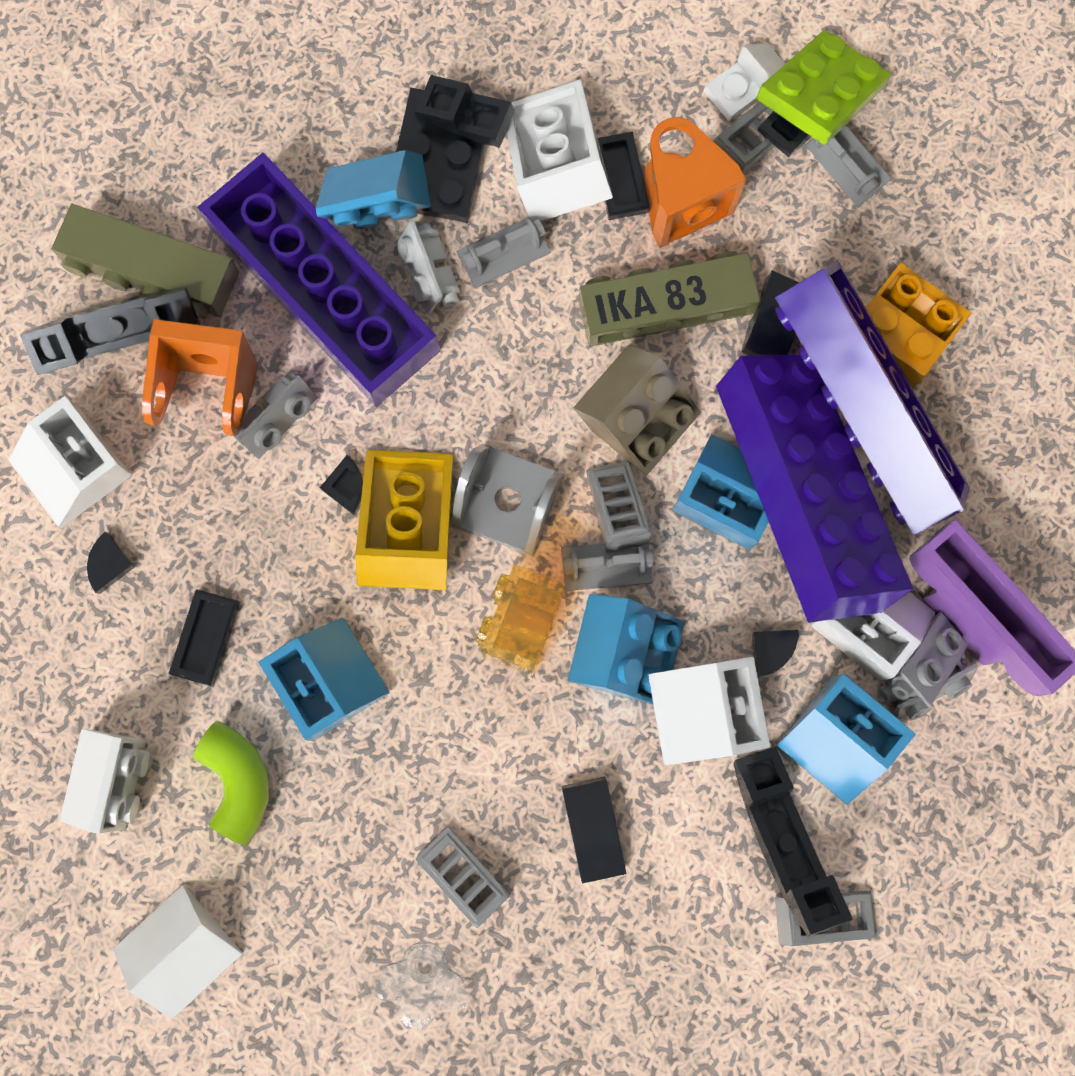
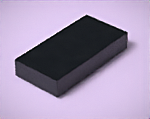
[598,131,650,220]
[169,589,240,687]

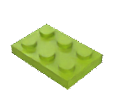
[755,30,892,145]

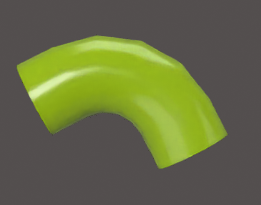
[193,720,269,846]

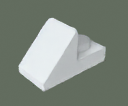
[704,43,785,122]

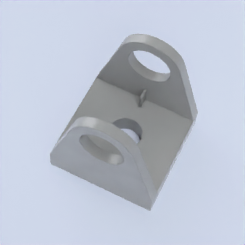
[451,444,564,556]

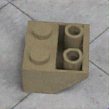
[573,345,701,476]

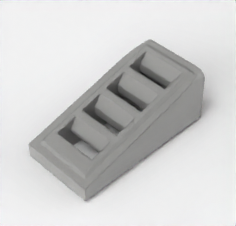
[713,102,774,174]
[586,461,651,553]
[415,826,511,928]
[775,891,876,946]

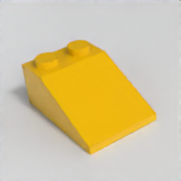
[355,449,453,590]

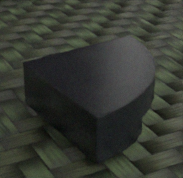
[320,455,363,516]
[87,532,135,594]
[752,630,798,677]

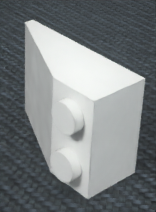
[507,79,613,222]

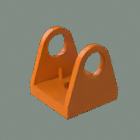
[643,117,746,248]
[142,319,258,436]

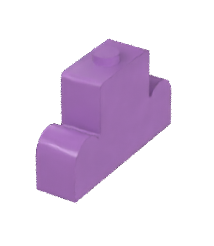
[909,519,1075,696]

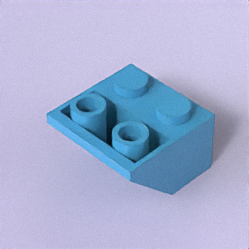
[316,150,431,229]
[672,434,768,550]
[567,594,684,705]
[258,618,390,741]
[776,673,916,805]

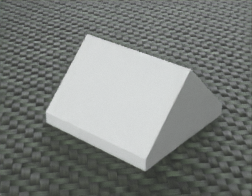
[113,884,243,1019]

